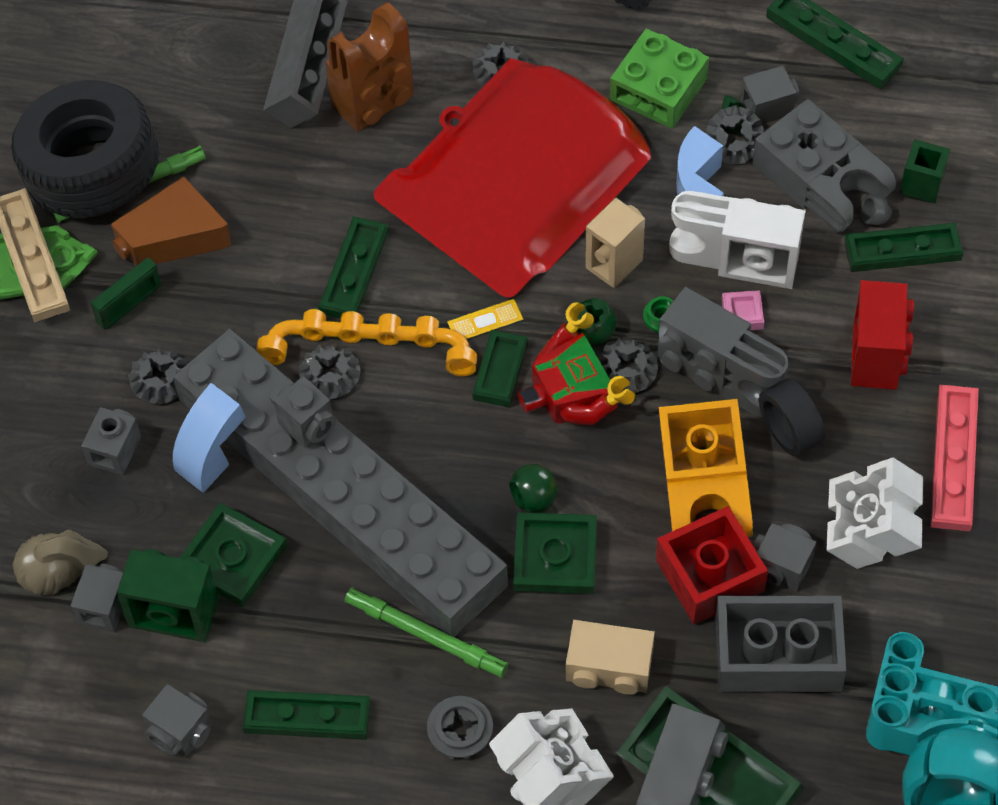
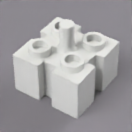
[827,458,923,569]
[489,708,614,805]

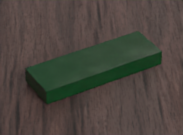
[318,216,389,319]
[844,222,963,272]
[242,690,370,740]

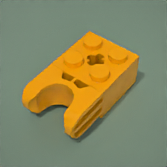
[659,399,753,537]

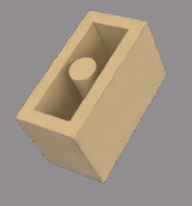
[586,198,645,288]
[566,620,655,694]

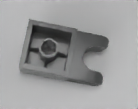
[752,99,896,232]
[657,286,788,417]

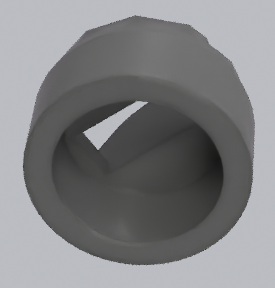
[860,194,892,225]

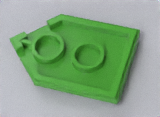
[0,225,98,299]

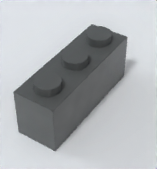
[636,703,728,805]

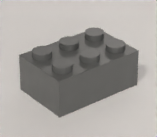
[715,596,846,692]

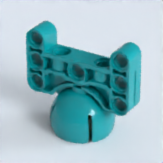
[866,632,998,805]

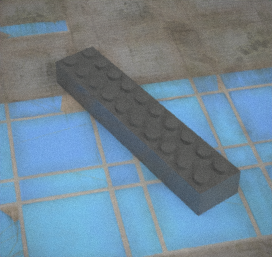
[173,328,508,637]

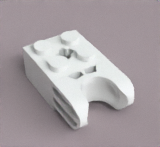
[669,191,806,289]

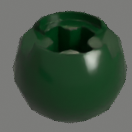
[568,298,617,346]
[509,464,558,513]

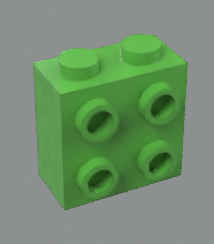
[610,28,709,129]

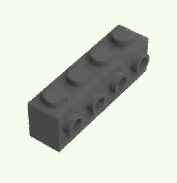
[263,0,348,129]

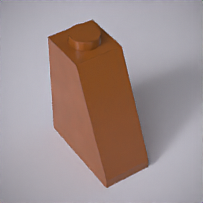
[111,177,232,266]

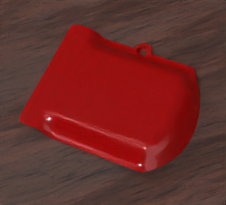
[374,58,651,297]

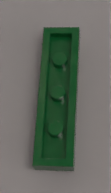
[766,0,904,89]

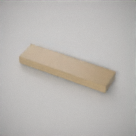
[0,188,70,323]

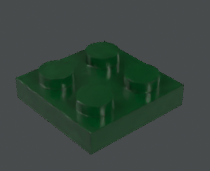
[179,503,287,607]
[513,512,597,594]

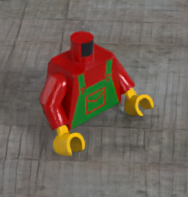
[517,302,635,425]

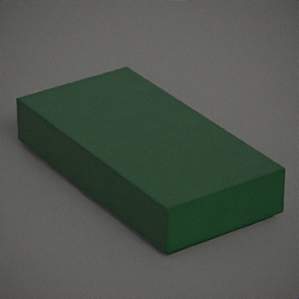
[90,257,161,330]
[472,330,528,408]

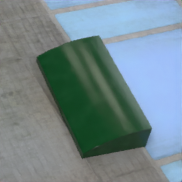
[617,686,804,805]

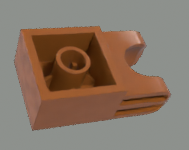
[325,2,414,132]

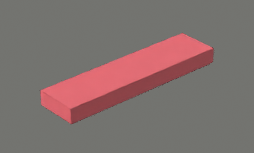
[930,385,979,531]

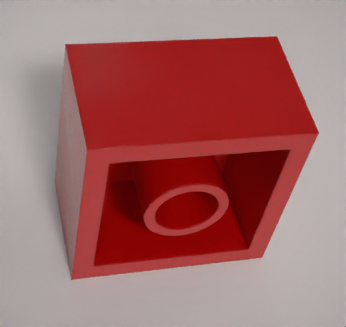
[850,280,914,390]
[656,506,768,625]

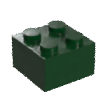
[117,549,219,643]

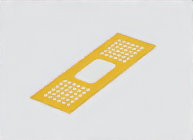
[447,299,523,339]

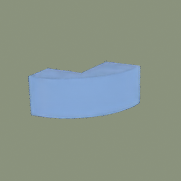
[676,126,724,196]
[173,383,246,493]

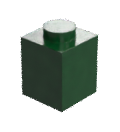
[900,139,951,203]

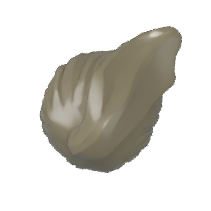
[12,530,108,595]

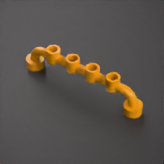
[256,309,477,376]

